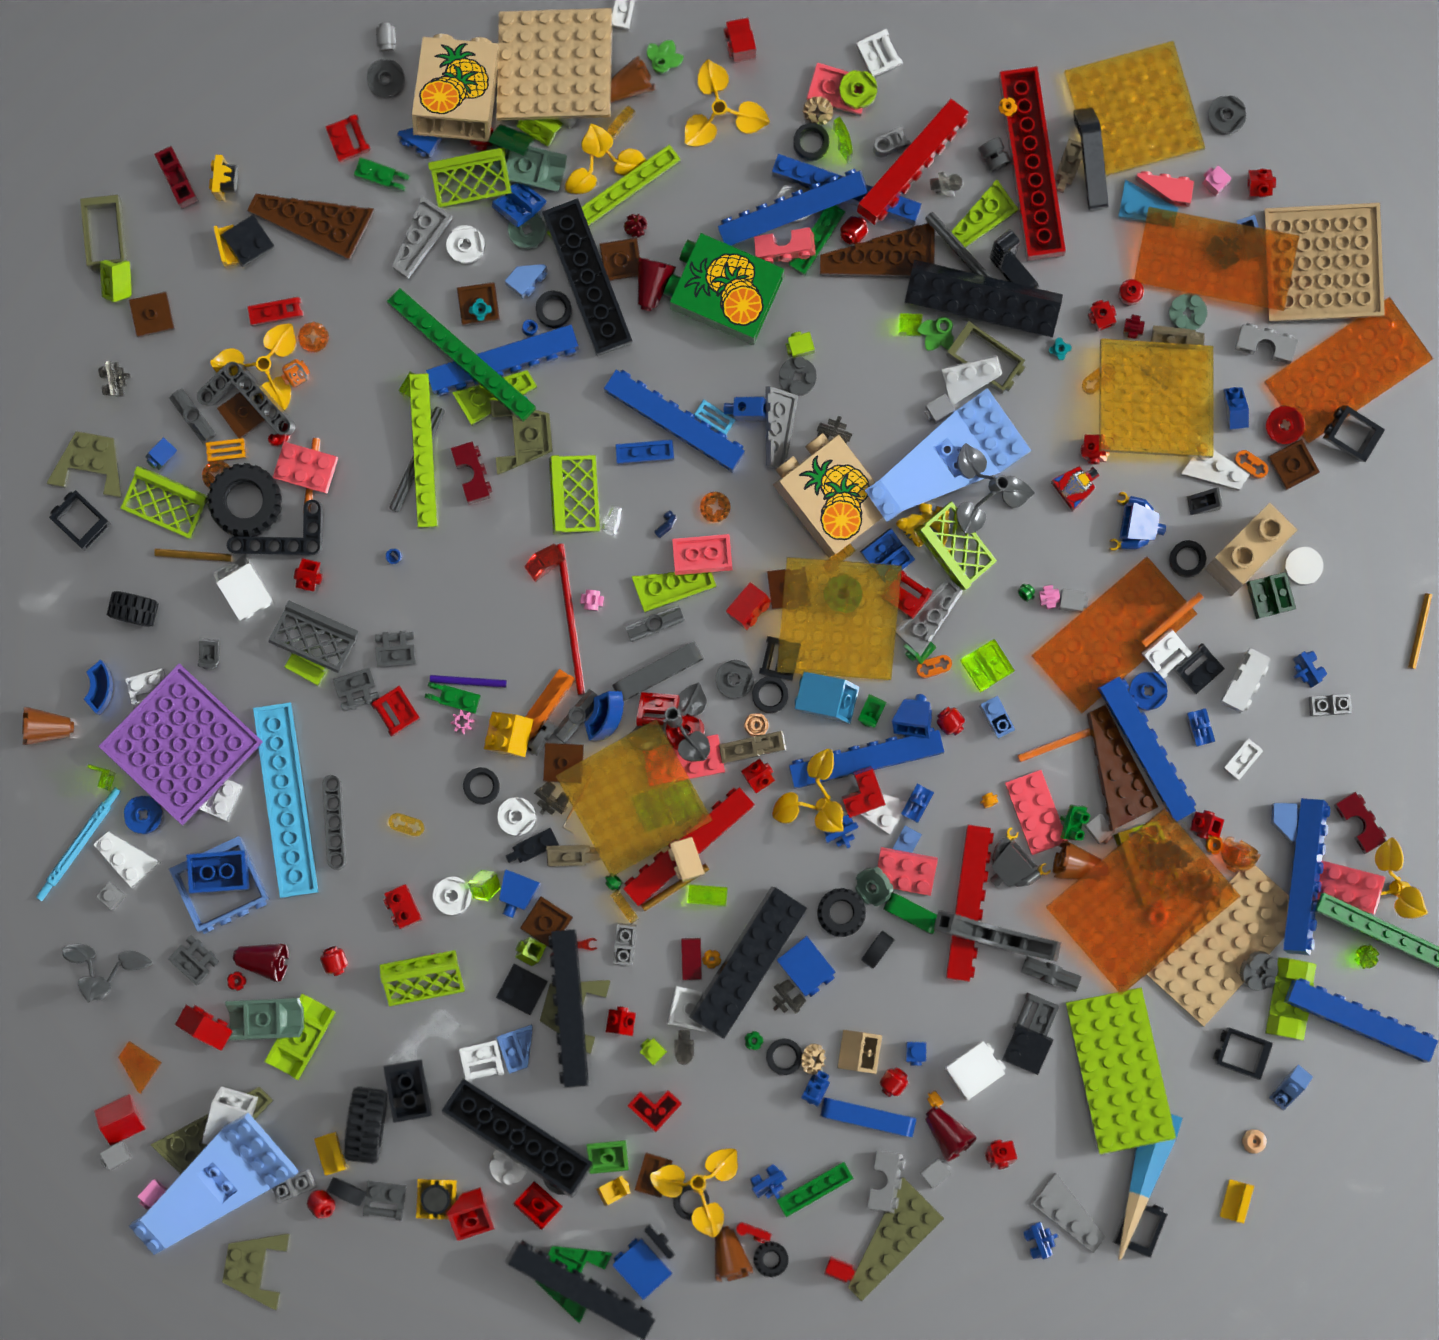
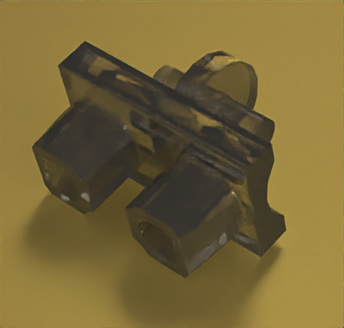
[930,172,963,197]
[98,361,131,397]
[817,416,853,444]
[534,781,571,815]
[772,979,806,1014]
[674,1031,694,1065]

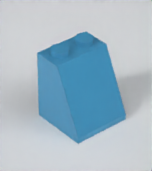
[795,672,860,724]

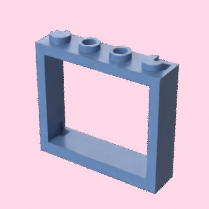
[169,836,270,934]

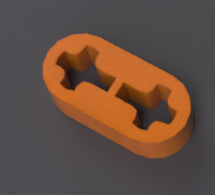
[1235,450,1268,479]
[916,655,952,679]

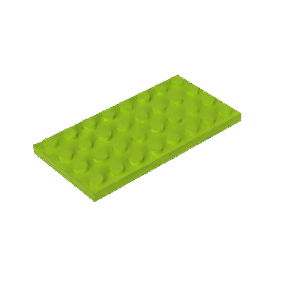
[1066,987,1176,1155]

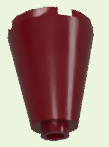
[638,257,676,312]
[233,944,289,982]
[925,1107,977,1162]

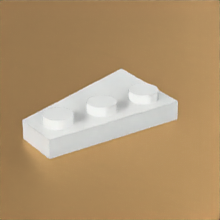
[942,356,1002,405]
[1181,442,1250,490]
[842,786,908,834]
[93,832,161,888]

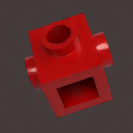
[1247,169,1276,197]
[1087,300,1117,332]
[1081,435,1110,465]
[294,558,323,592]
[741,758,775,793]
[1190,810,1224,839]
[606,1006,636,1036]
[985,1140,1017,1170]

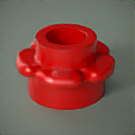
[227,971,246,991]

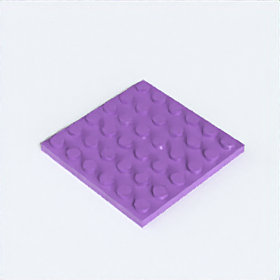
[98,663,263,826]

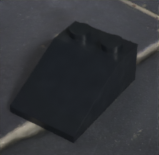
[383,1059,432,1123]

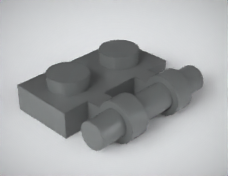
[375,631,416,667]
[333,668,379,711]
[168,935,219,985]

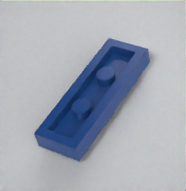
[615,440,674,464]

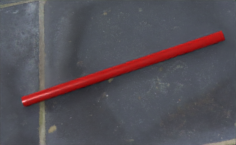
[556,544,585,695]

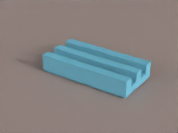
[694,400,736,435]

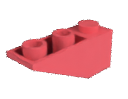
[1135,171,1194,207]

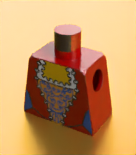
[1051,466,1100,512]

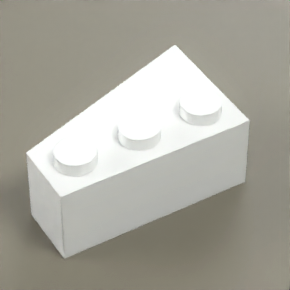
[1220,648,1271,713]

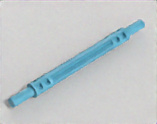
[36,787,121,901]

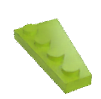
[951,179,1019,248]

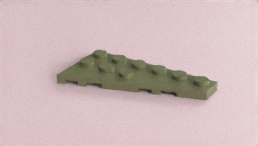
[151,1087,274,1174]
[848,1177,944,1301]

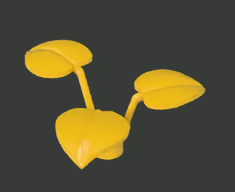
[685,59,770,146]
[565,124,647,194]
[210,324,296,410]
[772,749,843,833]
[1369,837,1428,919]
[650,1148,738,1238]

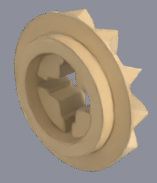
[803,96,833,125]
[801,1044,826,1075]

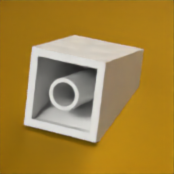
[213,554,272,621]
[944,1041,1005,1100]
[202,1086,258,1145]

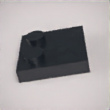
[221,215,274,267]
[496,964,548,1016]
[1002,1024,1053,1075]

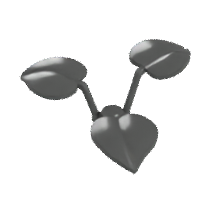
[956,443,1035,534]
[626,682,710,762]
[62,944,152,1002]

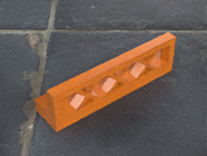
[525,669,575,742]

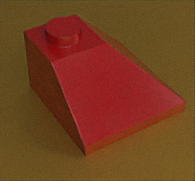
[447,1187,494,1241]

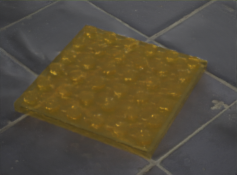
[1064,41,1205,177]
[1099,339,1213,458]
[776,557,902,680]
[556,719,713,877]

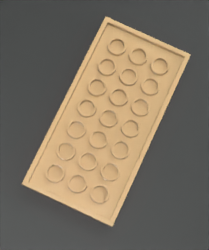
[1146,860,1289,1027]

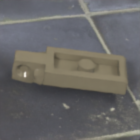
[1055,139,1082,193]
[1151,325,1205,349]
[719,737,774,764]
[546,845,600,866]

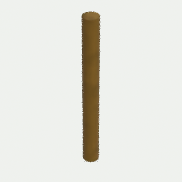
[154,548,232,562]
[1408,593,1432,669]
[641,863,710,911]

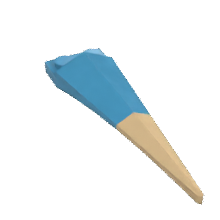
[1118,1114,1183,1260]

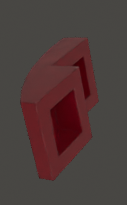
[681,938,702,980]

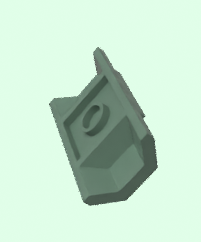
[486,144,567,192]
[225,998,304,1040]

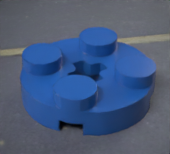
[1129,672,1168,711]
[124,796,163,834]

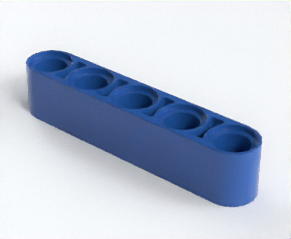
[820,1097,917,1138]

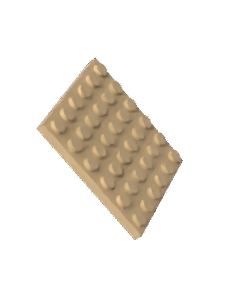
[497,8,612,121]
[1265,203,1385,322]

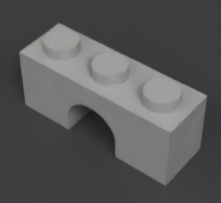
[1235,323,1298,365]
[868,1150,905,1213]

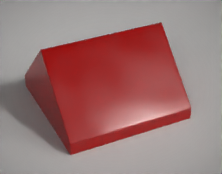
[94,1094,146,1146]
[513,1181,563,1230]

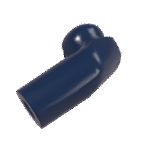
[654,511,677,538]

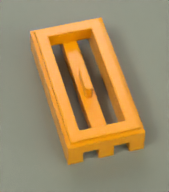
[206,438,246,462]

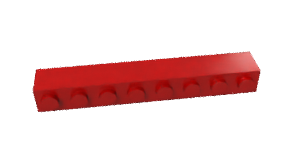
[857,99,969,225]
[623,787,755,907]
[946,825,994,982]

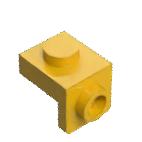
[596,1176,630,1206]

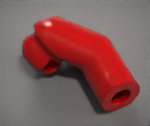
[268,423,290,446]

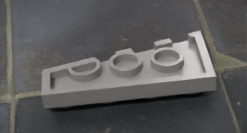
[392,196,453,279]
[765,386,798,469]
[894,578,963,657]
[1032,1173,1106,1253]

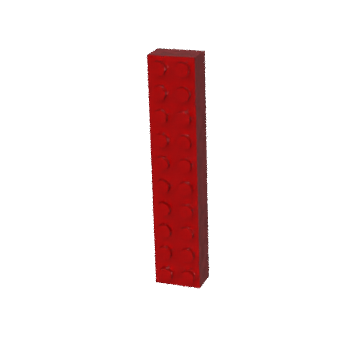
[999,66,1066,261]

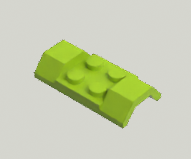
[1265,957,1317,1040]
[264,994,336,1080]

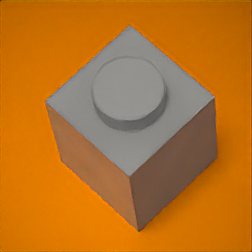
[924,393,955,424]
[1059,588,1088,613]
[1084,813,1115,844]
[96,882,127,910]
[100,1141,132,1170]
[920,1159,951,1189]

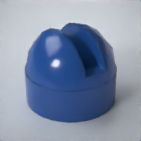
[522,320,538,336]
[386,549,402,564]

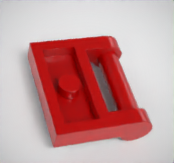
[325,114,371,163]
[881,570,933,619]
[371,686,420,737]
[636,692,680,729]
[736,1222,772,1243]

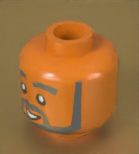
[281,359,310,387]

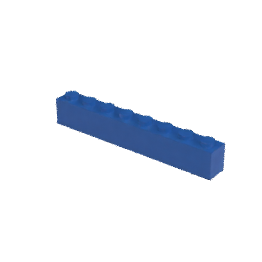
[772,154,922,226]
[718,168,869,246]
[426,324,579,396]
[604,370,745,473]
[1097,676,1196,822]
[789,728,944,789]
[1283,798,1330,955]
[1284,978,1438,1063]

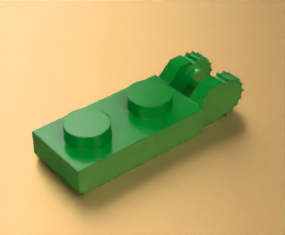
[354,157,410,191]
[424,682,481,714]

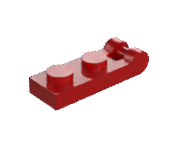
[247,297,304,326]

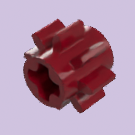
[624,214,647,238]
[1123,314,1145,339]

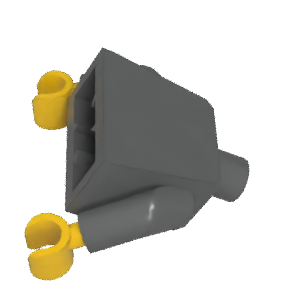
[990,828,1051,887]

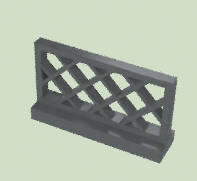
[268,600,358,673]

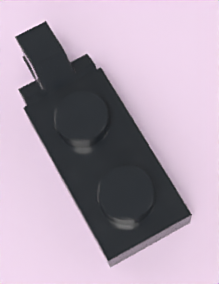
[506,828,559,863]

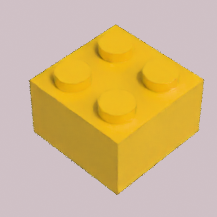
[484,712,533,757]

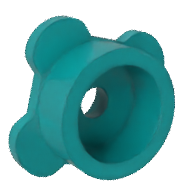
[469,298,492,321]
[1049,338,1072,360]

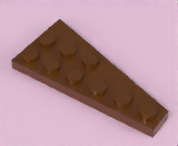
[247,194,375,260]
[820,223,935,277]
[1087,705,1158,831]

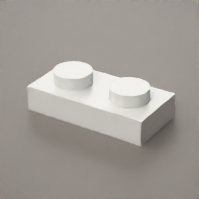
[612,0,635,30]
[1224,738,1263,780]

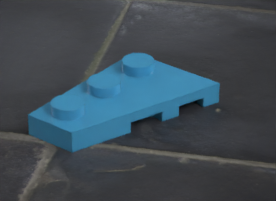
[1118,179,1178,228]

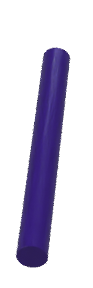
[430,675,507,688]

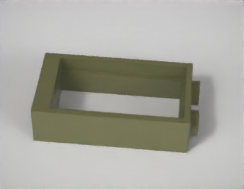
[80,195,127,271]
[946,322,1025,394]

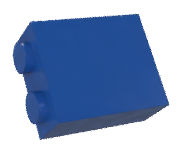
[776,936,836,997]
[612,1238,673,1300]

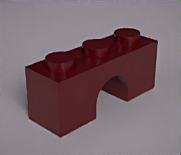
[154,146,198,209]
[451,441,493,505]
[1334,792,1386,854]

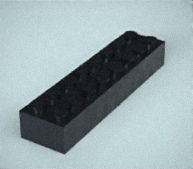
[542,198,632,356]
[904,259,1063,337]
[689,887,807,1039]
[548,929,589,1088]
[441,1079,594,1198]
[505,1240,655,1340]

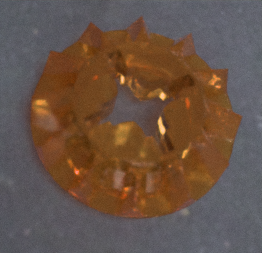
[298,321,329,352]
[202,460,230,488]
[700,492,731,522]

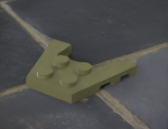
[491,400,553,474]
[47,431,122,498]
[540,980,611,1054]
[222,1234,290,1310]

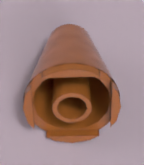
[611,56,656,102]
[22,707,74,745]
[1052,841,1109,880]
[715,1226,753,1282]

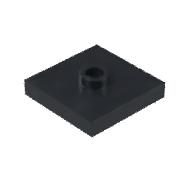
[644,1224,675,1259]

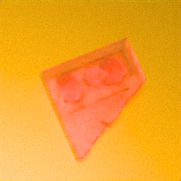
[118,1041,162,1094]

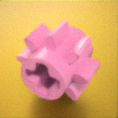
[1039,585,1060,609]
[580,590,604,611]
[450,710,475,734]

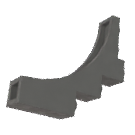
[934,910,1062,962]

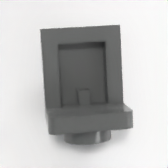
[198,638,219,669]

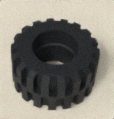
[106,591,159,627]
[817,888,866,937]

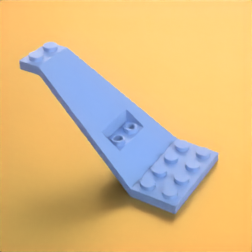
[865,388,1032,522]
[129,1113,298,1255]

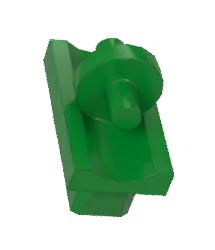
[1060,805,1090,840]

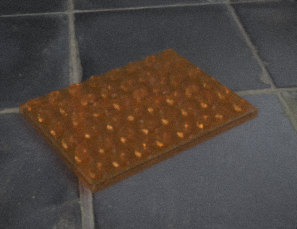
[1046,808,1241,995]

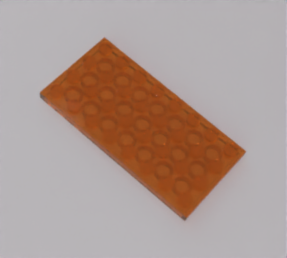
[1134,207,1300,311]
[1264,297,1433,444]
[1031,557,1197,714]

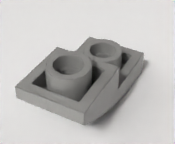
[1309,694,1352,716]
[613,923,636,966]
[272,1169,317,1203]

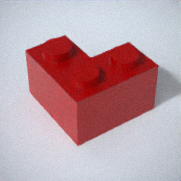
[723,17,756,63]
[842,766,886,818]
[175,1005,233,1051]
[628,1090,682,1132]

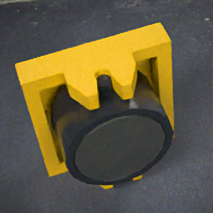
[209,154,238,201]
[416,1179,457,1219]

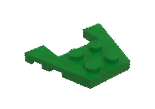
[535,1245,612,1323]

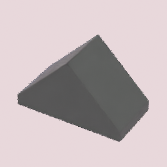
[1187,487,1222,515]

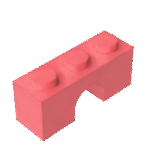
[754,227,816,264]

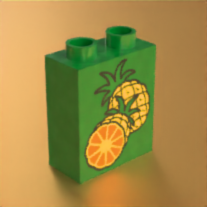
[664,233,785,345]

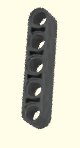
[612,641,704,701]
[322,775,346,870]

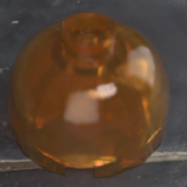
[1221,836,1261,873]

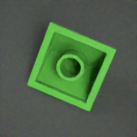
[587,1140,629,1174]

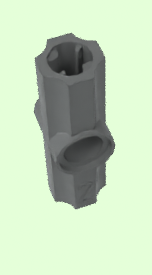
[169,389,216,444]
[625,605,685,642]
[552,689,598,743]
[1021,956,1082,992]

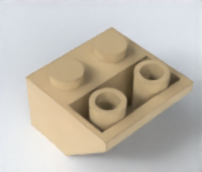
[668,837,705,882]
[838,1030,882,1074]

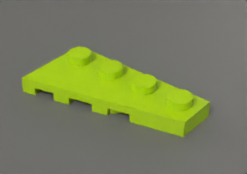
[452,370,537,425]
[631,572,716,613]

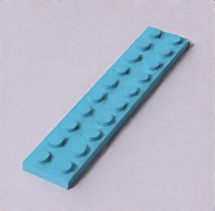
[253,702,319,898]

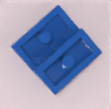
[492,183,546,227]
[860,528,915,583]

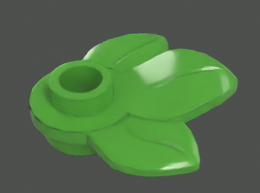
[647,40,684,74]
[917,317,954,350]

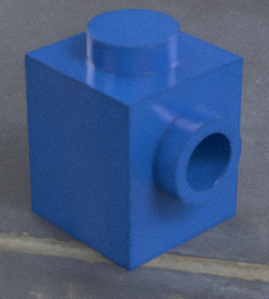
[145,437,177,470]
[906,1042,926,1066]

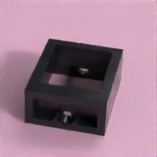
[1323,405,1385,462]
[49,490,111,551]
[1213,1027,1273,1080]
[1113,1204,1168,1258]

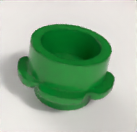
[1018,584,1035,602]
[605,873,623,891]
[745,1031,764,1050]

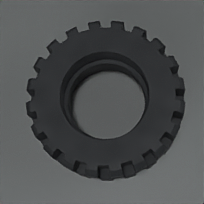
[207,463,282,537]
[344,1087,387,1164]

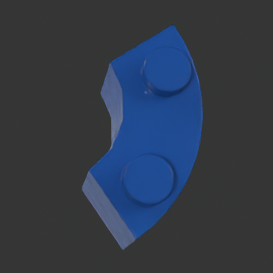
[84,660,113,715]
[584,691,624,741]

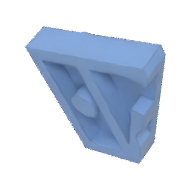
[497,1024,533,1074]

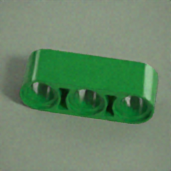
[883,892,937,935]

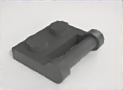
[1012,993,1059,1036]
[363,1181,406,1221]

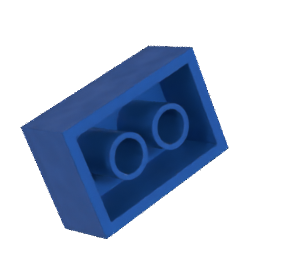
[186,850,250,893]

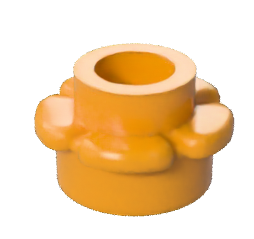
[998,98,1017,116]
[980,792,998,809]
[1205,837,1224,855]
[702,950,721,969]
[927,1090,944,1108]

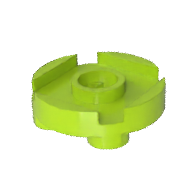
[839,70,877,110]

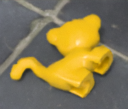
[896,503,955,553]

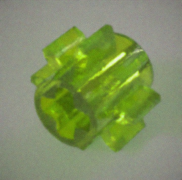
[1354,944,1380,969]

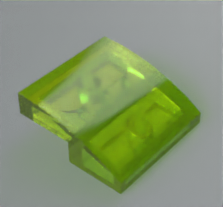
[833,116,853,164]
[960,639,1015,693]

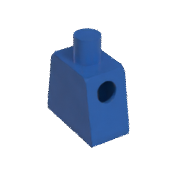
[724,397,766,422]
[892,694,932,738]
[499,870,541,918]

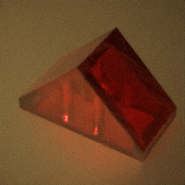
[524,544,566,582]

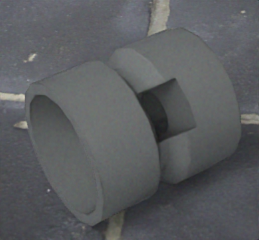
[978,137,1012,173]

